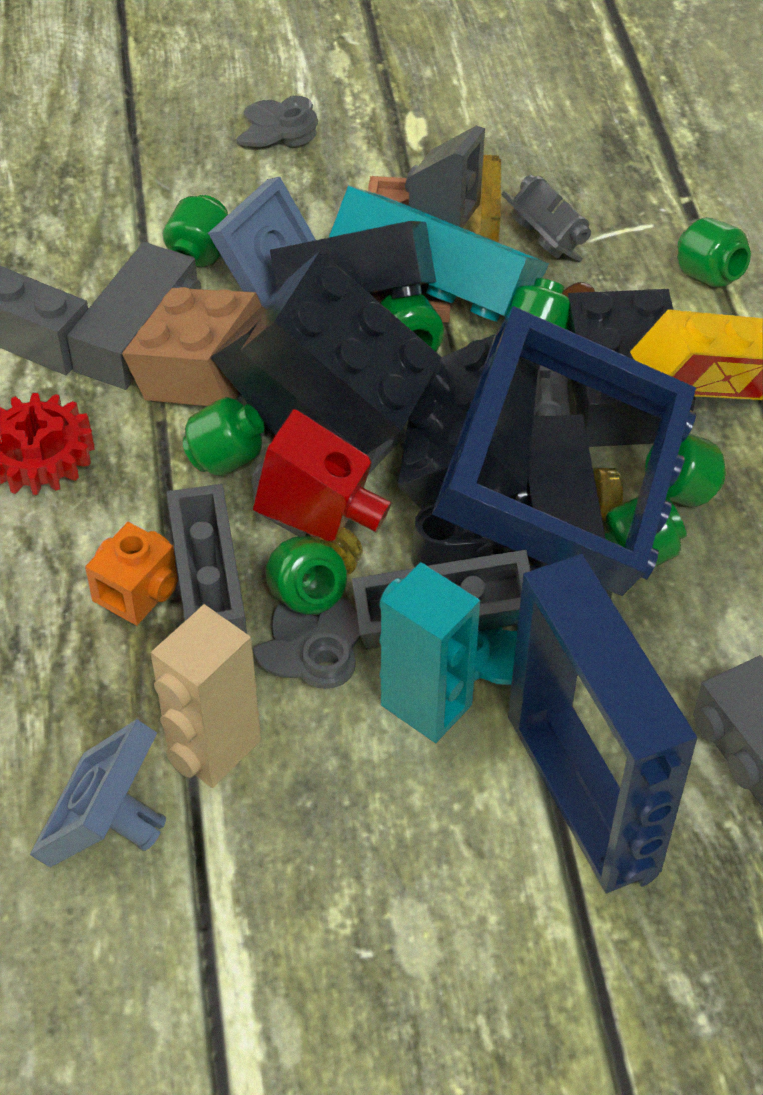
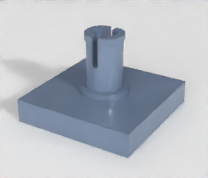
[208,177,316,305]
[30,719,166,868]

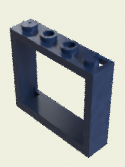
[432,306,696,596]
[508,554,698,894]

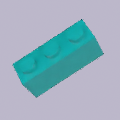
[379,562,480,743]

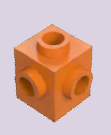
[85,522,178,626]

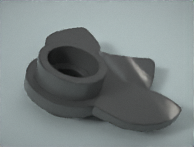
[236,95,318,147]
[253,596,361,689]

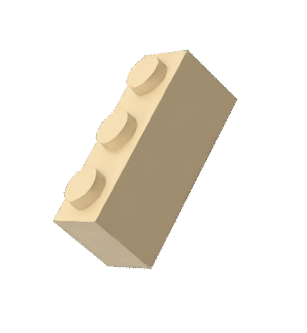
[151,604,261,788]

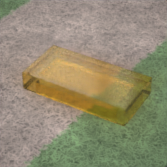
[479,155,501,243]

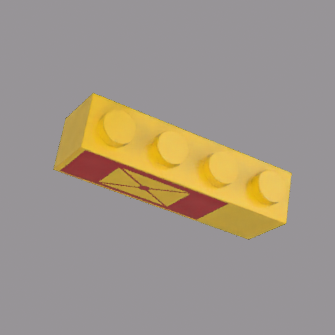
[630,309,763,400]

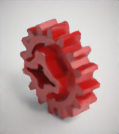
[0,393,95,495]

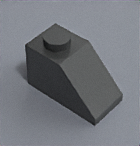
[405,125,485,228]

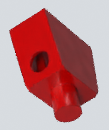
[253,409,392,541]

